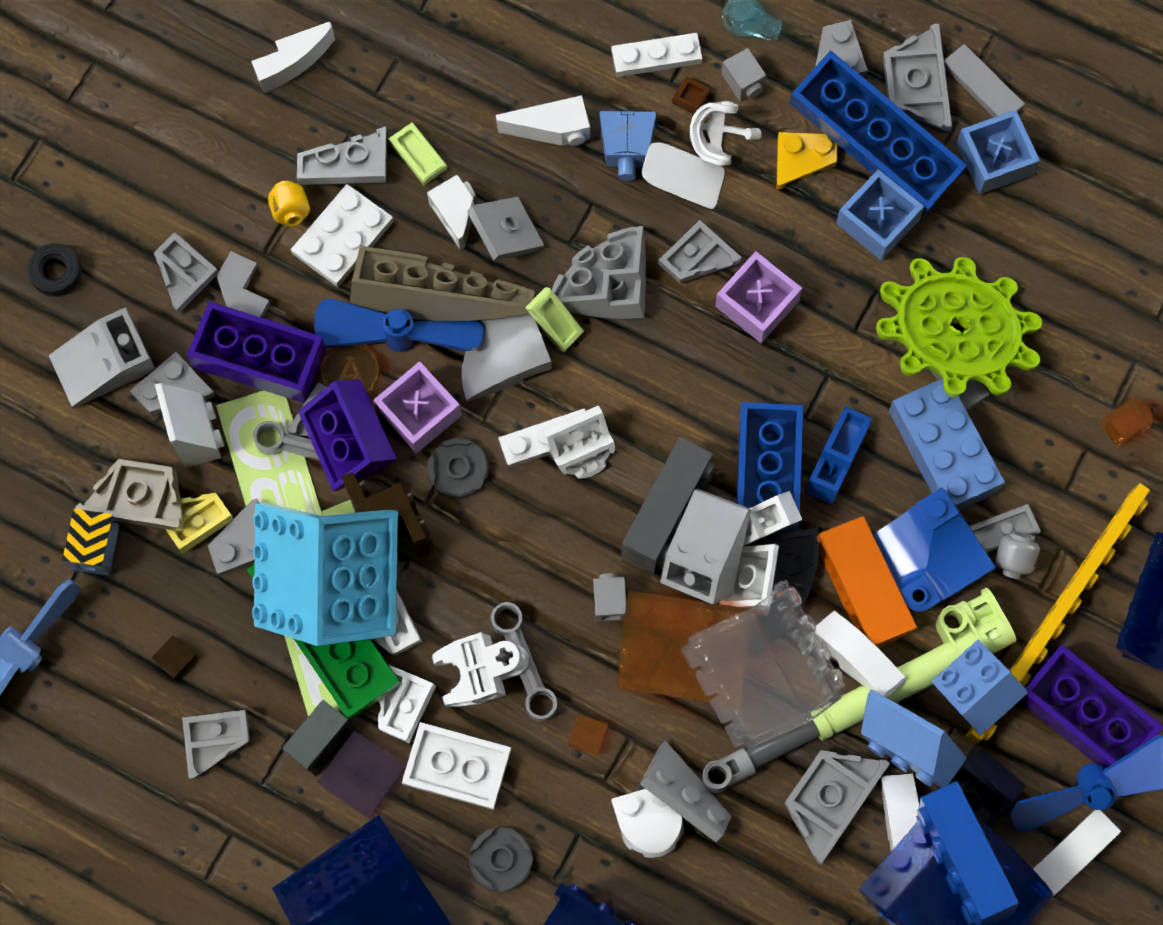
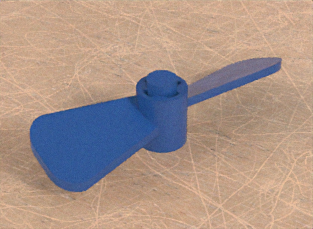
[314,298,484,352]
[1009,735,1163,831]

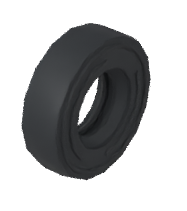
[27,243,82,297]

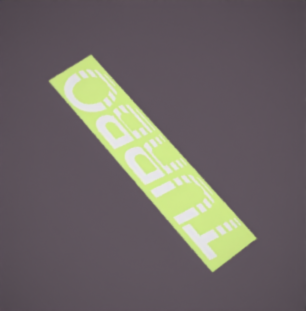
[216,391,341,716]

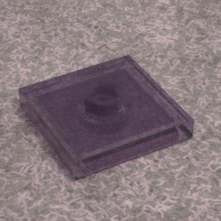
[317,731,406,819]

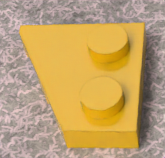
[776,132,837,189]

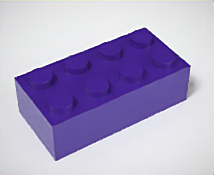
[187,301,326,403]
[1020,645,1163,768]

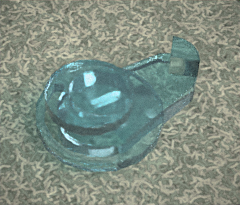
[722,0,782,40]

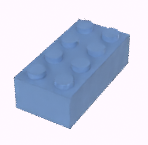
[889,378,1005,511]

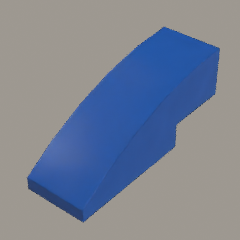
[804,406,873,505]

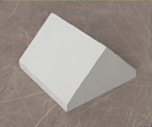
[719,544,779,617]

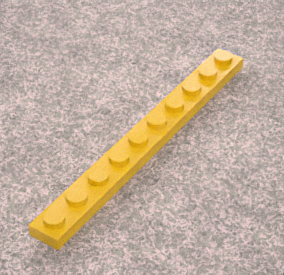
[964,483,1150,745]

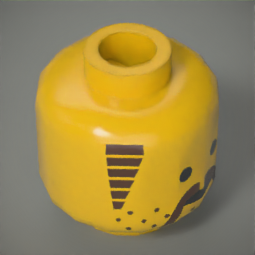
[268,180,310,226]

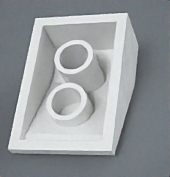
[155,383,224,468]

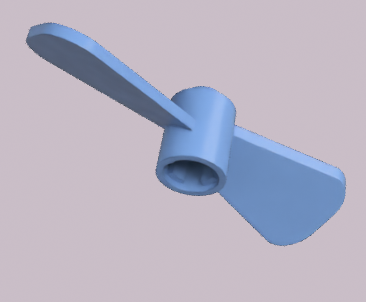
[0,579,81,695]

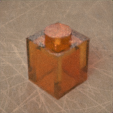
[1100,397,1154,448]

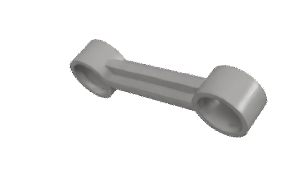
[253,421,319,460]
[491,602,558,722]

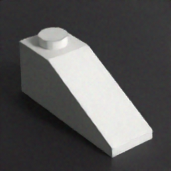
[496,95,590,146]

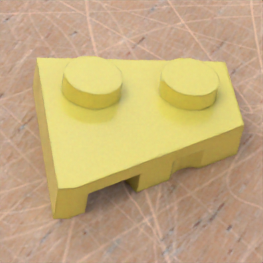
[166,493,233,554]

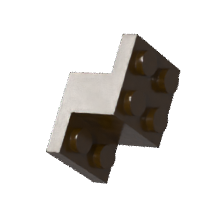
[342,472,432,558]

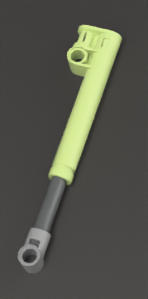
[702,588,1016,793]

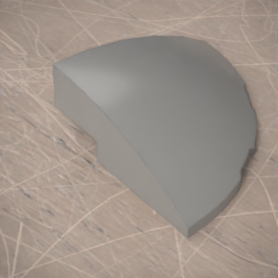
[552,226,646,319]
[462,314,552,402]

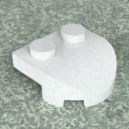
[542,406,615,479]
[611,789,684,858]

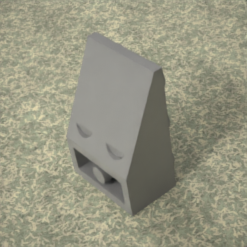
[49,307,155,408]
[660,489,751,605]

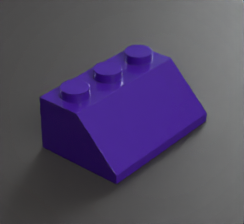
[298,379,396,491]

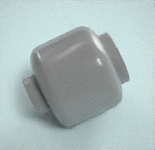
[995,531,1040,579]

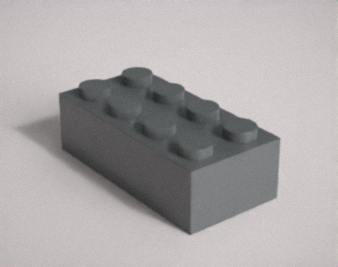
[621,437,715,575]

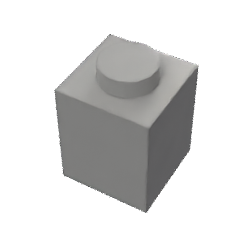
[722,48,766,101]
[593,573,627,622]

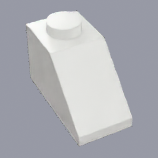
[427,175,476,250]

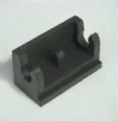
[282,700,356,777]

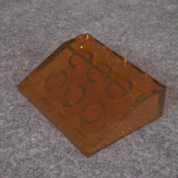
[618,591,757,708]

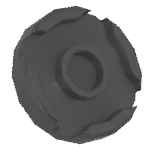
[427,438,489,499]
[469,827,533,892]

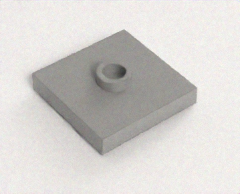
[467,197,545,261]

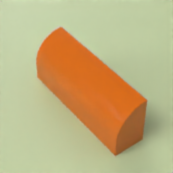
[817,516,917,648]

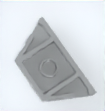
[883,24,952,131]
[784,750,890,865]

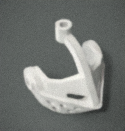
[690,101,761,166]

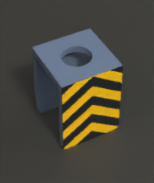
[62,509,121,576]

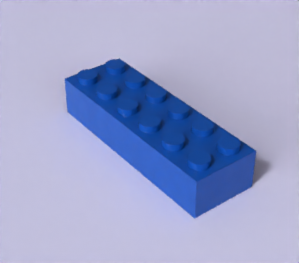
[789,50,967,217]

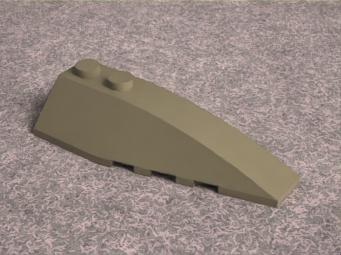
[350,246,535,321]

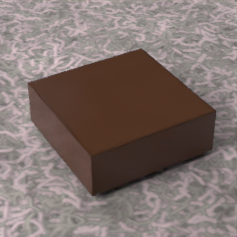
[672,76,712,114]

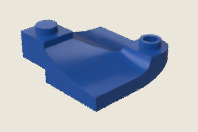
[873,487,996,612]

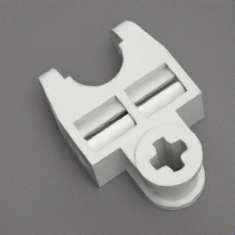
[432,632,529,707]

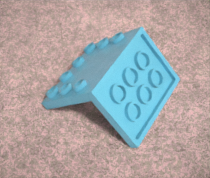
[252,502,398,646]

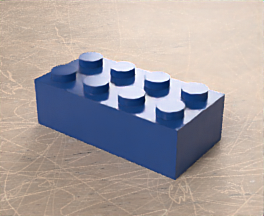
[736,402,803,533]
[916,781,1019,925]

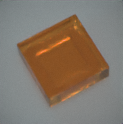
[568,714,608,755]

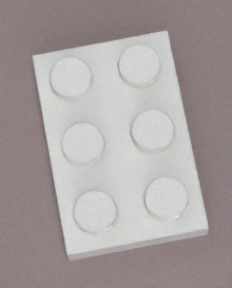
[291,184,394,287]
[402,722,511,810]

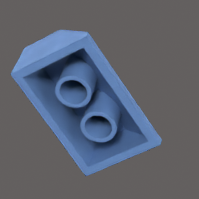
[861,689,967,788]

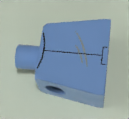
[600,111,656,181]

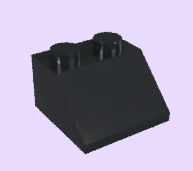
[937,744,1026,834]

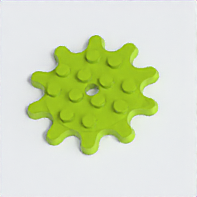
[876,257,1042,398]

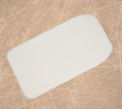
[642,142,725,209]

